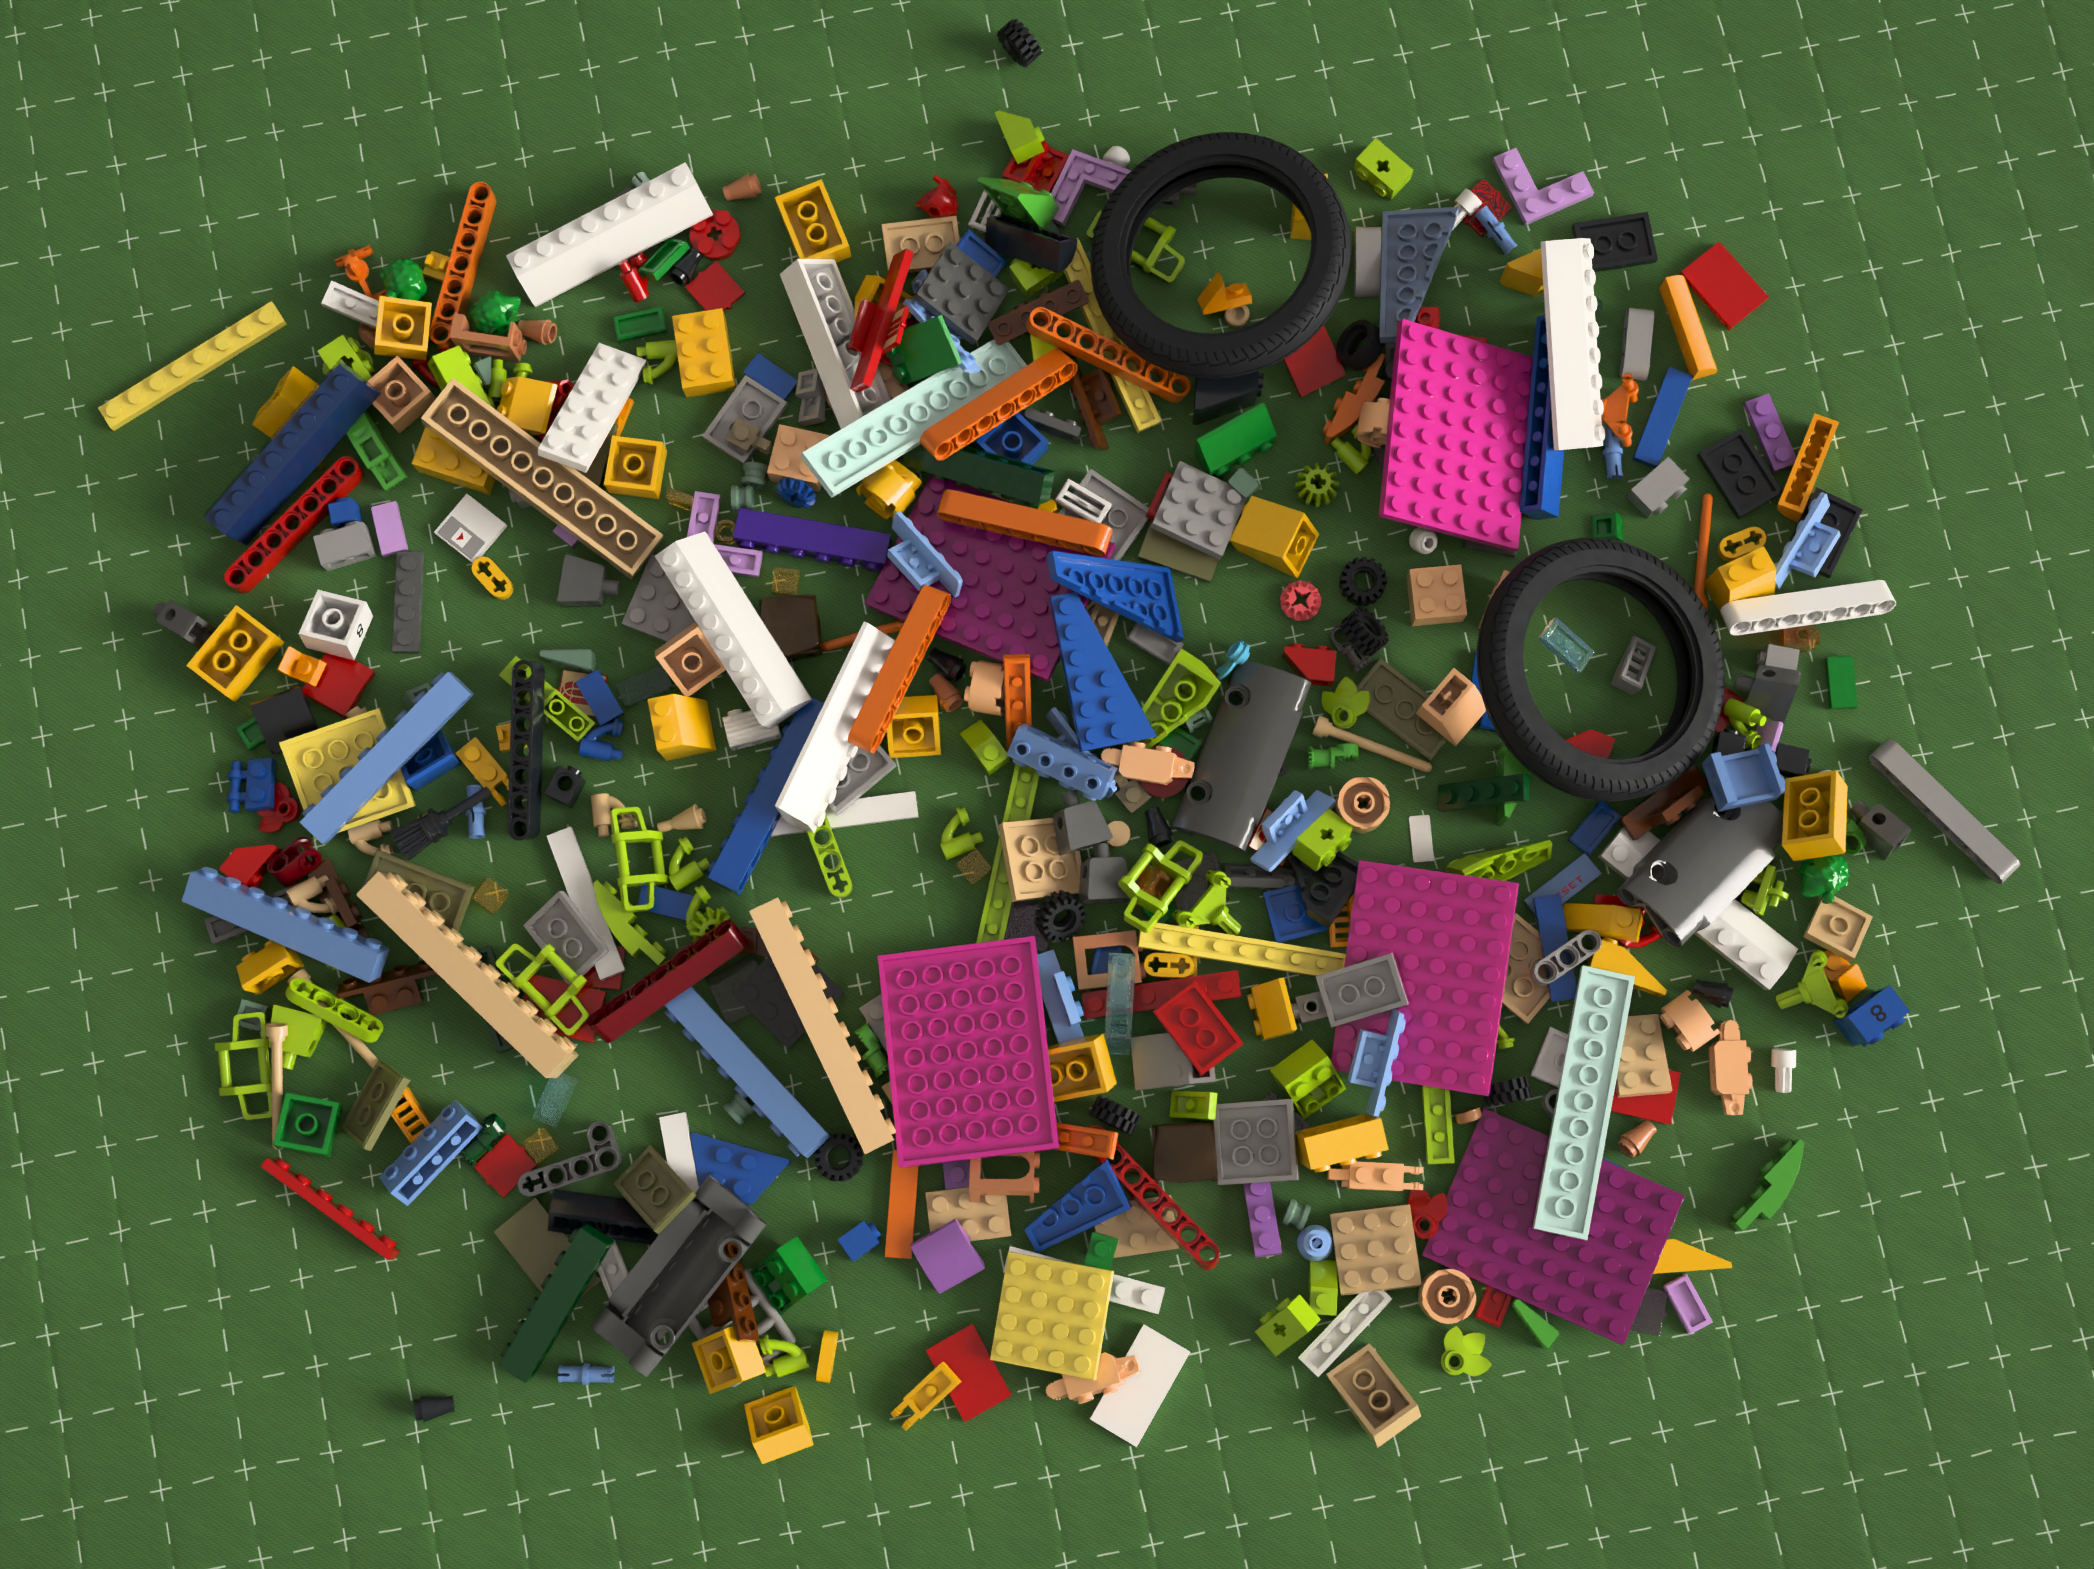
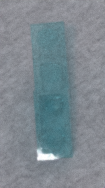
[1104,953,1135,1055]

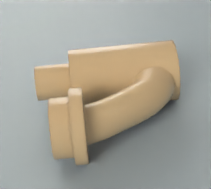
[591,794,637,837]
[348,819,394,859]
[285,875,339,915]

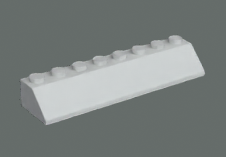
[506,162,713,307]
[1541,238,1605,451]
[780,259,890,429]
[655,532,812,729]
[775,622,895,833]
[1597,826,1798,990]

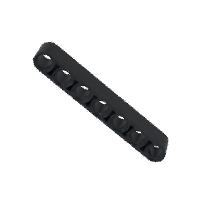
[508,660,545,841]

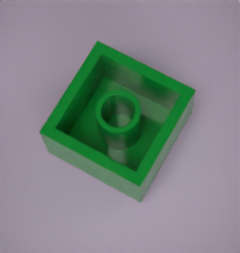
[273,1093,343,1159]

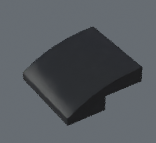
[250,685,320,755]

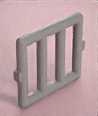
[688,1268,796,1387]

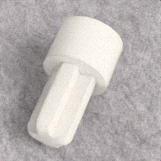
[1452,188,1482,230]
[1771,1048,1796,1093]

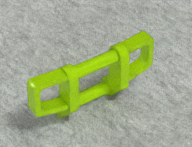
[1087,211,1185,284]
[609,807,669,913]
[1118,840,1203,933]
[496,944,590,1036]
[214,1011,272,1120]

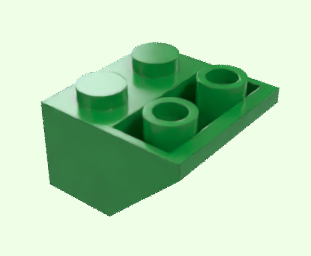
[750,1236,828,1316]

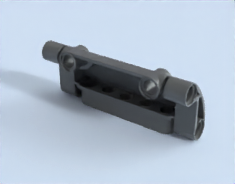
[1172,661,1311,852]
[1617,794,1783,948]
[591,1175,767,1377]

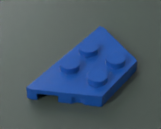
[691,1132,790,1205]

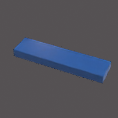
[1632,367,1693,468]
[1533,894,1577,1003]

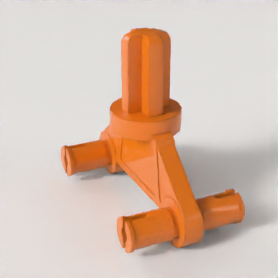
[334,245,387,301]
[1600,373,1638,447]

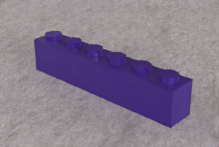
[733,508,892,572]

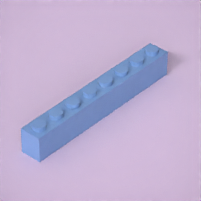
[300,672,474,844]
[182,867,390,983]
[664,986,831,1158]

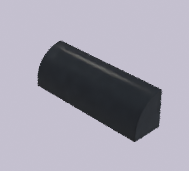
[985,214,1078,273]
[548,1189,657,1244]

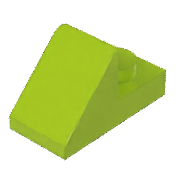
[1169,1091,1218,1121]

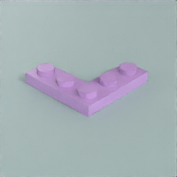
[1492,148,1594,226]
[1051,149,1131,227]
[687,491,763,578]

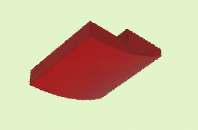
[1002,141,1069,193]
[302,653,375,719]

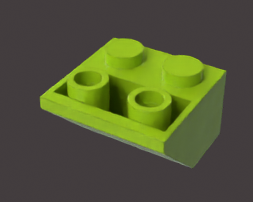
[1270,1039,1346,1120]

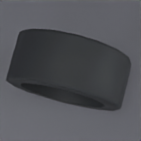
[1336,319,1385,371]

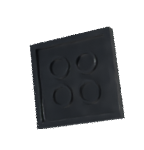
[732,955,844,1049]

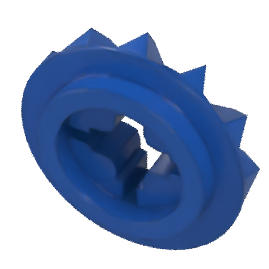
[777,478,816,509]

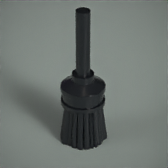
[391,786,492,860]

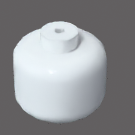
[1103,146,1130,168]
[1409,527,1438,554]

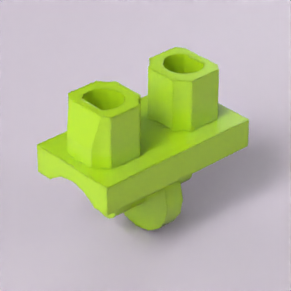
[1741,865,1789,917]

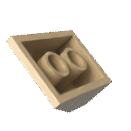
[1326,1343,1421,1448]

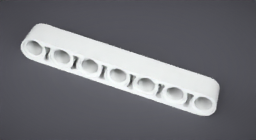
[1720,580,1896,636]

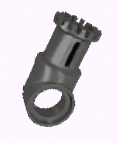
[1329,624,1374,673]

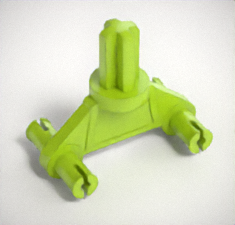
[1172,870,1241,935]
[1776,949,1849,1018]

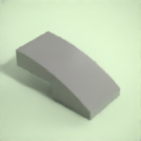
[795,368,825,426]

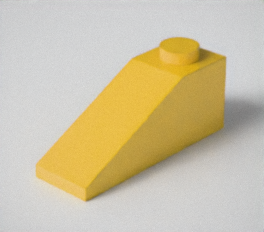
[1563,903,1643,943]
[1586,937,1667,998]
[1653,1239,1732,1274]

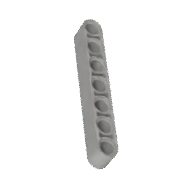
[1868,738,2020,884]

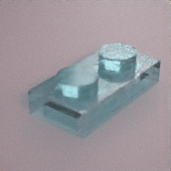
[1538,617,1595,673]
[531,1073,579,1128]

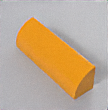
[1659,275,1717,380]
[1777,413,1839,523]

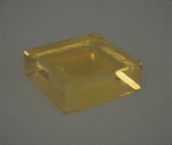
[665,487,694,511]
[772,567,801,596]
[956,849,992,885]
[472,877,510,914]
[522,1127,560,1164]

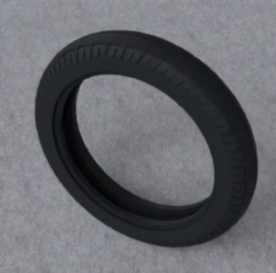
[1090,132,1351,378]
[1477,538,1725,801]

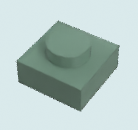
[237,999,269,1031]

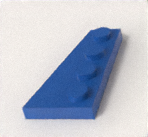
[1024,1159,1132,1253]

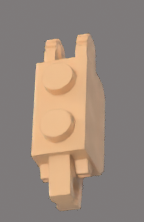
[1101,742,1195,785]
[1708,1020,1752,1116]
[1327,1162,1424,1191]
[1046,1352,1141,1404]

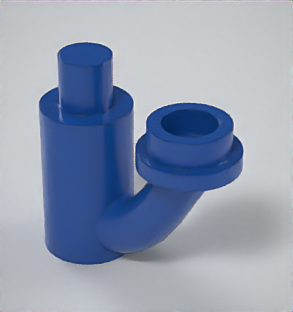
[579,718,624,762]

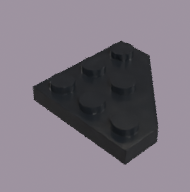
[1287,850,1359,928]

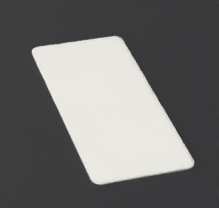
[1409,815,1434,862]

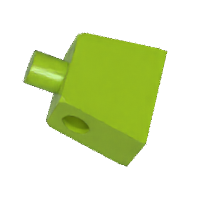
[268,1005,328,1070]

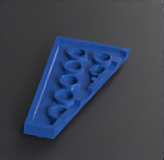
[1046,551,1184,643]
[1049,592,1157,752]

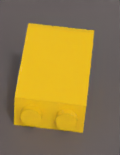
[1229,496,1319,579]
[1705,546,1776,627]
[647,694,717,761]

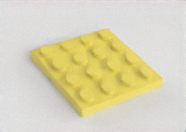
[279,708,416,841]
[990,1252,1114,1380]

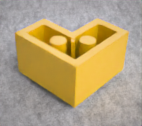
[252,366,318,438]

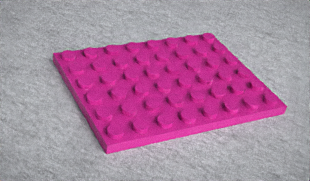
[1379,319,1533,552]
[1331,860,1519,1096]
[878,936,1059,1168]

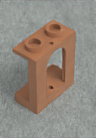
[449,313,527,363]
[1073,930,1146,992]
[969,1152,1040,1203]

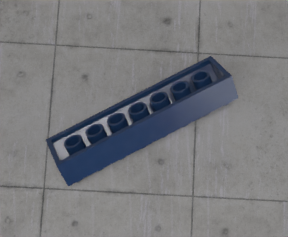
[204,359,381,545]

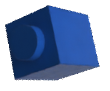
[837,1221,881,1262]

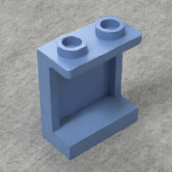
[1702,743,1785,812]

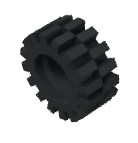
[997,18,1042,68]
[1339,556,1387,606]
[1341,607,1389,656]
[1034,890,1086,942]
[1482,1076,1533,1108]
[1089,1095,1141,1135]
[814,1133,864,1182]

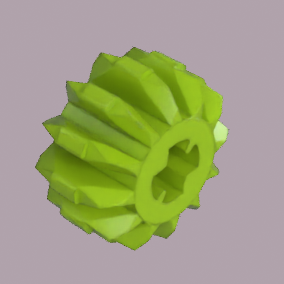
[1295,463,1339,507]
[689,907,730,942]

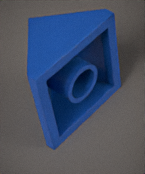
[401,730,461,791]

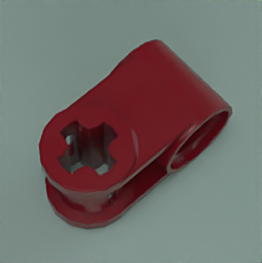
[267,837,322,887]

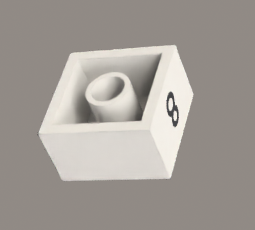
[298,590,373,660]

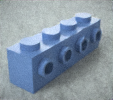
[1006,723,1118,801]
[379,1099,483,1206]

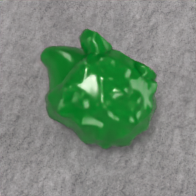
[380,258,428,301]
[468,291,521,336]
[1799,854,1850,904]

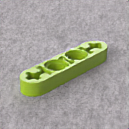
[806,814,853,898]
[285,978,384,1043]

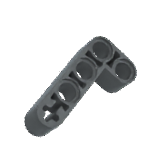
[518,1121,623,1197]

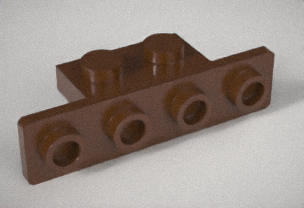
[988,280,1089,346]
[1066,354,1122,450]
[1620,764,1708,841]
[307,859,370,938]
[336,960,437,1015]
[708,1242,759,1343]

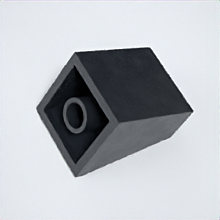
[1192,371,1264,425]

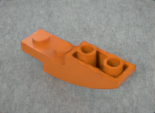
[1322,353,1386,445]

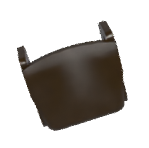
[759,594,823,662]
[1152,1122,1218,1184]

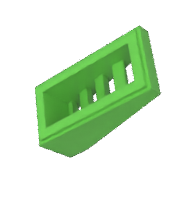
[1510,1298,1559,1350]

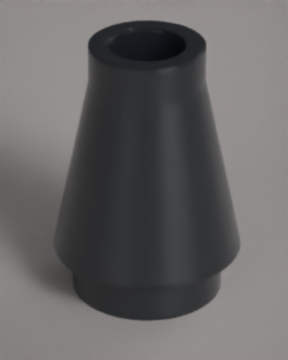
[668,248,703,286]
[927,648,967,682]
[1145,807,1173,848]
[1692,979,1734,1008]
[414,1395,455,1422]

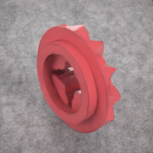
[1280,580,1322,621]

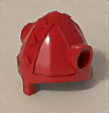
[915,175,959,218]

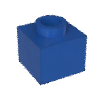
[328,497,363,529]

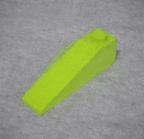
[1128,648,1221,749]
[1446,840,1553,881]

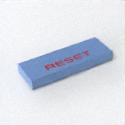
[1523,853,1602,918]

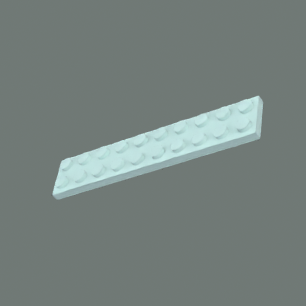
[801,339,1027,498]
[1532,965,1635,1240]

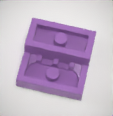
[910,1218,985,1294]

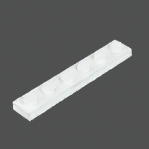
[1003,1246,1165,1314]

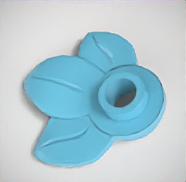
[1216,640,1250,680]

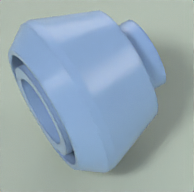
[1297,1225,1334,1262]

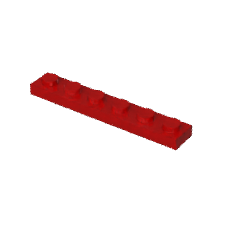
[1081,970,1242,1020]
[260,1157,400,1260]

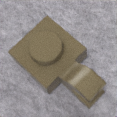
[725,417,773,455]
[1113,769,1151,814]

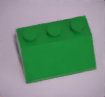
[1194,402,1277,478]

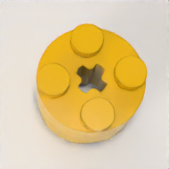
[856,463,915,522]

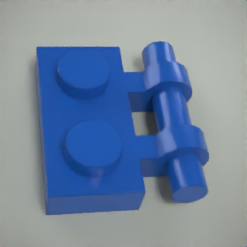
[227,757,276,813]

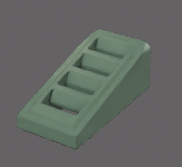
[540,649,596,673]

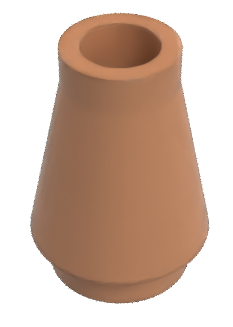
[723,173,762,201]
[517,320,557,345]
[929,673,964,712]
[1617,1120,1657,1158]

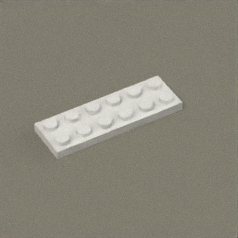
[538,343,646,473]

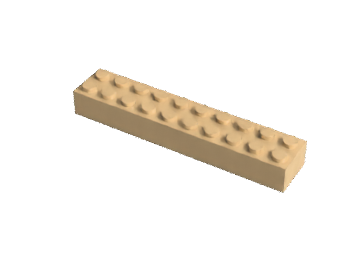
[421,378,663,580]
[356,871,579,1078]
[749,897,896,1154]

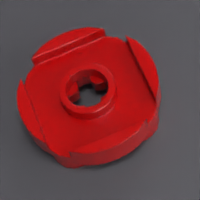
[689,210,741,261]

